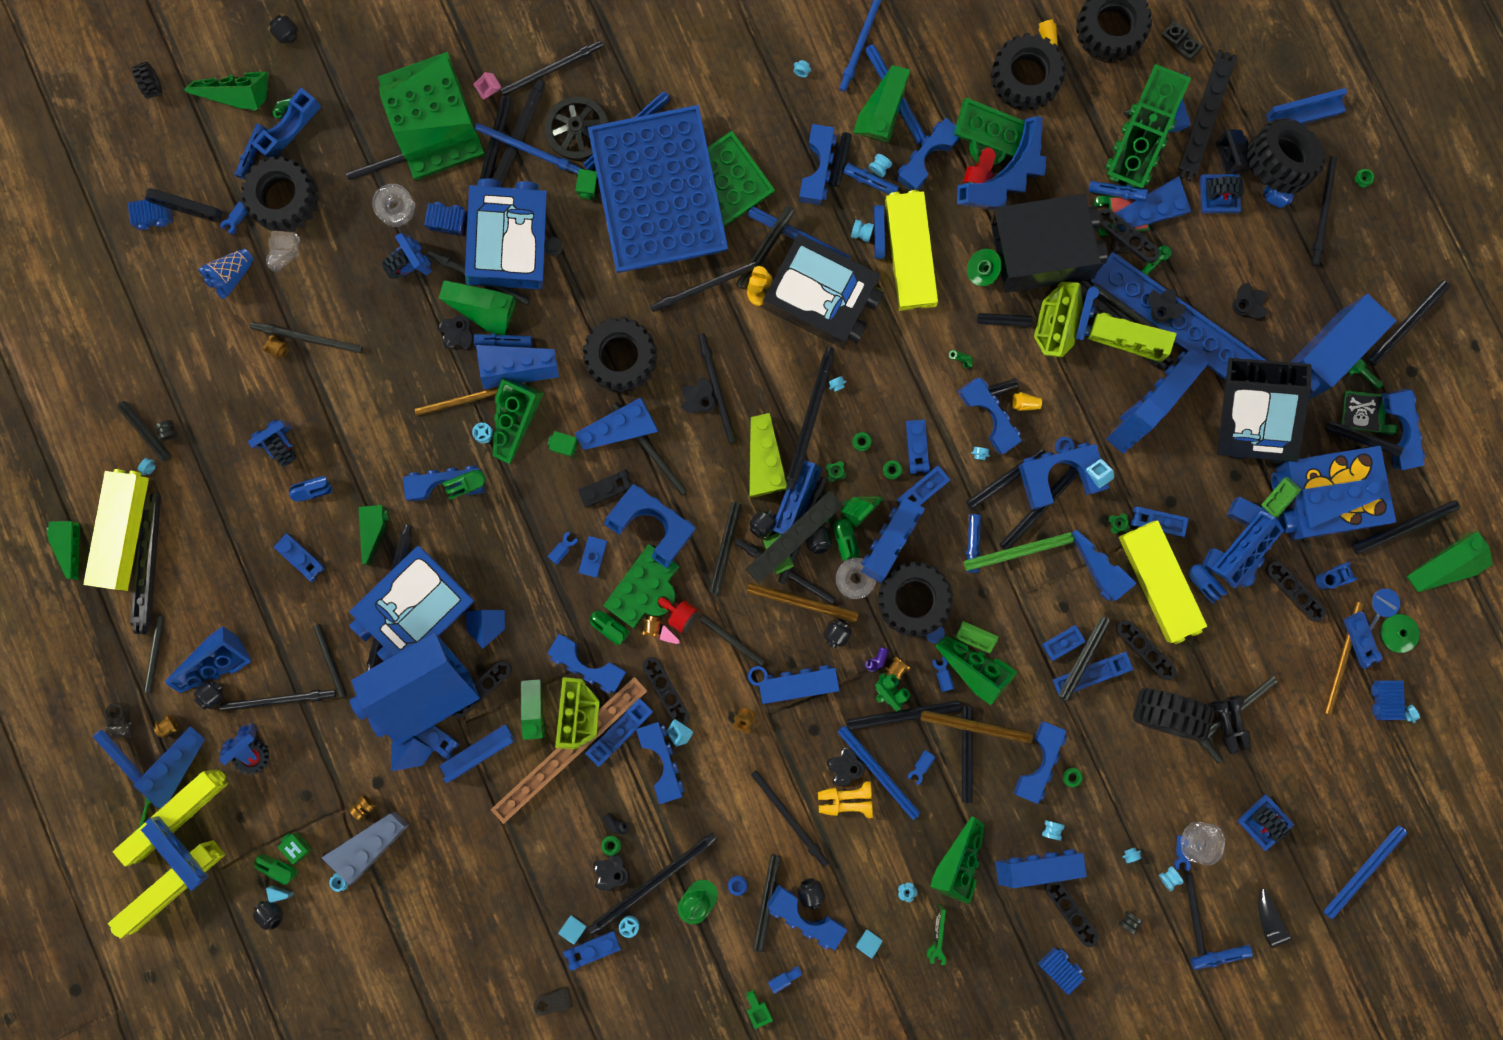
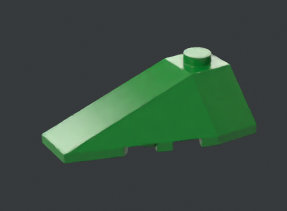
[853,65,911,143]
[184,72,269,110]
[439,281,516,335]
[493,379,544,464]
[840,496,883,528]
[1406,531,1493,592]
[935,636,1017,705]
[930,817,985,905]

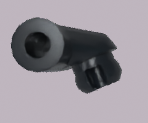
[602,813,629,835]

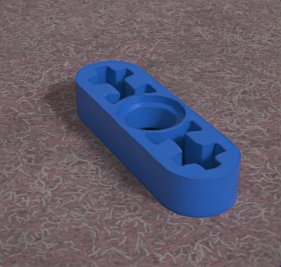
[874,205,885,259]

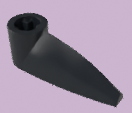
[1258,888,1291,949]

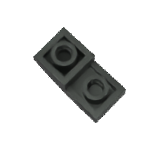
[1162,21,1203,62]

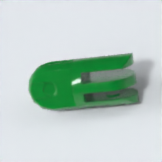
[442,470,486,500]
[833,518,860,561]
[589,611,630,645]
[254,854,297,885]

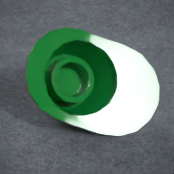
[678,880,718,924]

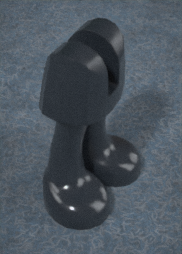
[1207,695,1250,755]

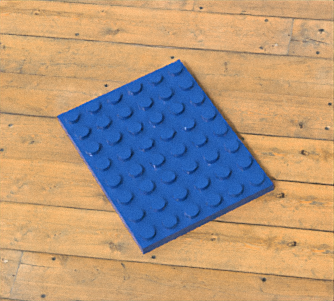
[588,105,728,273]

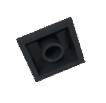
[1215,129,1251,174]

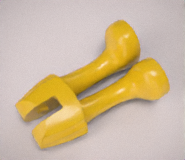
[747,266,773,306]
[818,781,873,818]

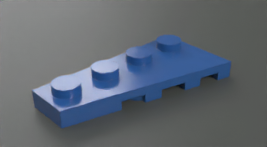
[575,398,659,450]

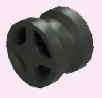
[154,420,178,441]
[1118,911,1144,935]

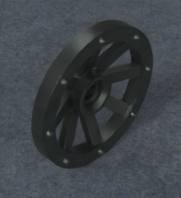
[545,97,608,160]

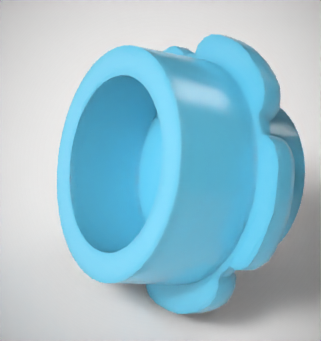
[793,60,811,77]
[828,376,847,392]
[971,447,990,460]
[138,458,156,476]
[1405,705,1420,723]
[1122,848,1141,863]
[329,873,348,892]
[898,882,917,902]

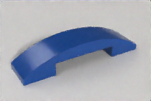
[1052,652,1133,695]
[585,698,654,767]

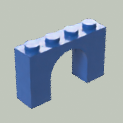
[1019,442,1109,510]
[604,484,696,568]
[1202,497,1282,587]

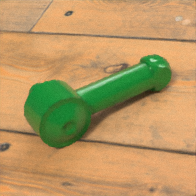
[1140,246,1171,276]
[1347,359,1383,389]

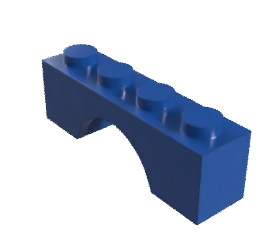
[251,88,321,159]
[897,118,961,191]
[799,124,837,205]
[957,377,1022,454]
[1382,389,1425,470]
[403,466,485,502]
[547,634,627,694]
[1013,721,1067,804]
[636,722,685,804]
[766,885,847,951]

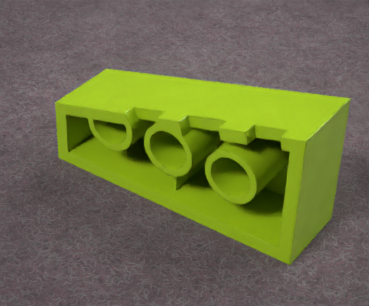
[1088,313,1177,363]
[750,413,787,498]

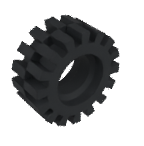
[132,61,163,99]

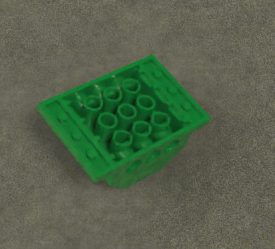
[378,52,485,181]

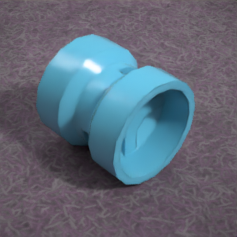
[851,219,874,243]

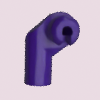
[865,647,889,672]

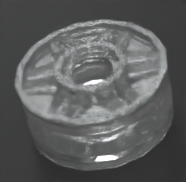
[372,184,415,227]
[836,558,876,599]
[1181,821,1225,866]

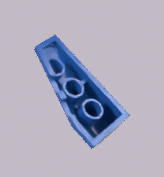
[1072,530,1136,602]
[165,626,251,693]

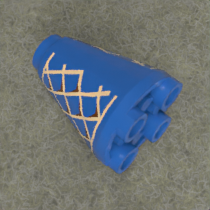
[198,249,254,299]

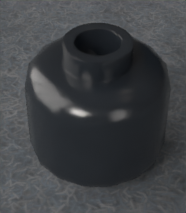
[269,15,298,44]
[749,510,776,539]
[806,526,832,554]
[824,618,852,648]
[194,681,224,710]
[797,878,825,910]
[253,900,283,930]

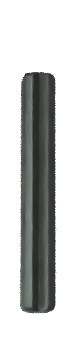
[117,401,172,462]

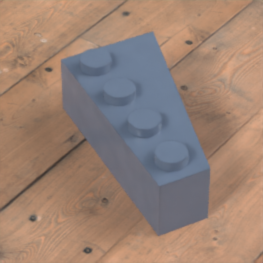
[322,812,409,885]

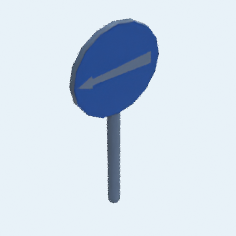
[1369,589,1400,631]

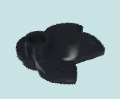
[1232,282,1268,319]
[1148,289,1186,323]
[438,315,473,350]
[681,377,715,413]
[827,748,865,786]
[593,854,629,891]

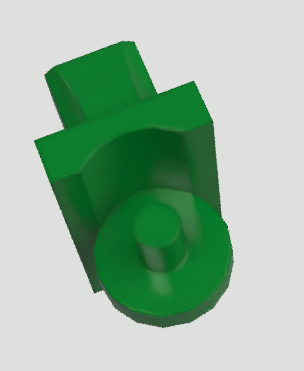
[875,673,910,711]

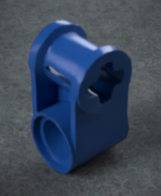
[1316,561,1358,590]

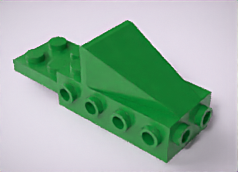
[1105,64,1191,188]

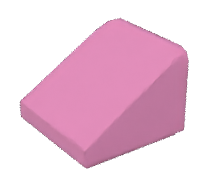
[473,72,502,99]
[660,625,680,644]

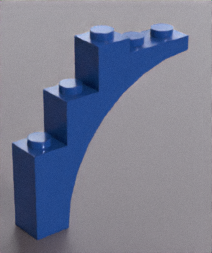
[957,116,1046,210]

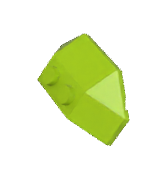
[1034,282,1083,357]
[555,677,599,749]

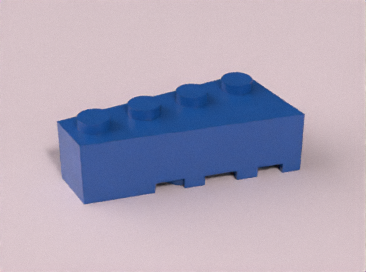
[476,345,559,389]
[1143,348,1209,415]
[861,497,925,583]
[995,849,1087,888]

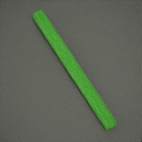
[964,533,1074,571]

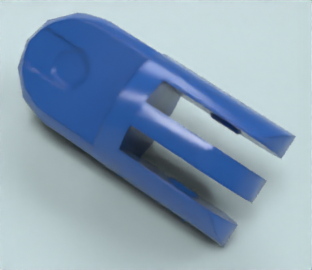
[289,476,333,502]
[1188,564,1228,604]

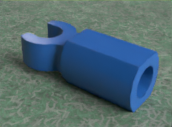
[220,201,248,235]
[547,532,578,565]
[932,657,954,692]
[907,750,936,785]
[1174,835,1191,871]
[768,966,802,994]

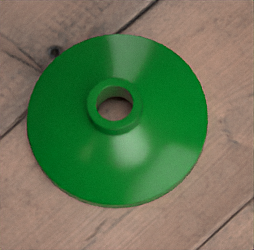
[967,249,1002,286]
[1380,614,1420,653]

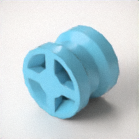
[868,154,892,177]
[472,423,494,444]
[1042,820,1065,841]
[1159,866,1184,892]
[619,915,640,938]

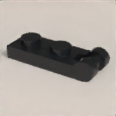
[578,469,633,508]

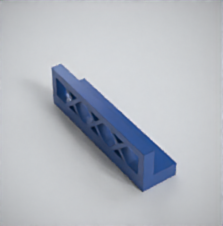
[1266,88,1347,124]
[773,460,822,534]
[1212,510,1284,588]
[439,724,516,783]
[141,816,209,891]

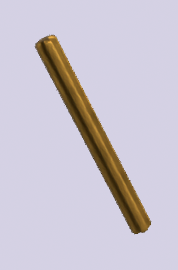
[747,583,858,622]
[921,711,1033,744]

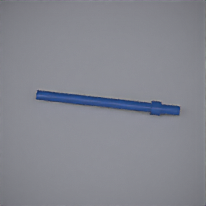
[839,0,881,92]
[475,122,582,174]

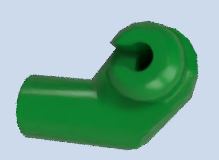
[272,98,291,119]
[949,350,974,369]

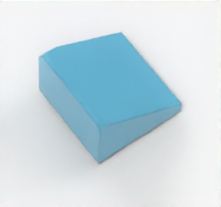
[1086,459,1114,488]
[667,719,693,747]
[266,885,294,903]
[558,915,587,944]
[856,929,883,958]

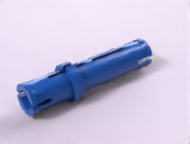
[234,124,267,180]
[843,163,899,195]
[1089,180,1148,202]
[474,333,532,348]
[966,514,981,573]
[1191,945,1253,970]

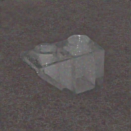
[266,231,300,272]

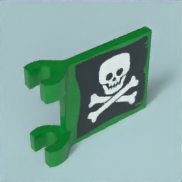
[1341,391,1397,435]
[926,904,946,965]

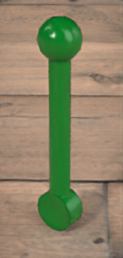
[135,797,151,831]

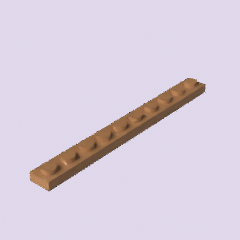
[490,677,648,824]

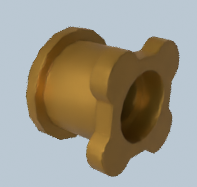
[262,334,289,359]
[641,616,663,637]
[886,657,911,681]
[732,708,756,734]
[154,714,181,739]

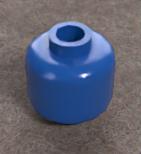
[1263,185,1294,208]

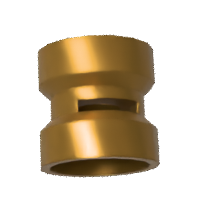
[348,795,377,822]

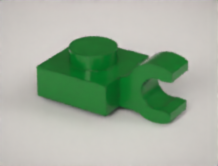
[746,990,773,1029]

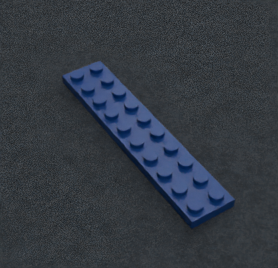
[1090,252,1267,380]

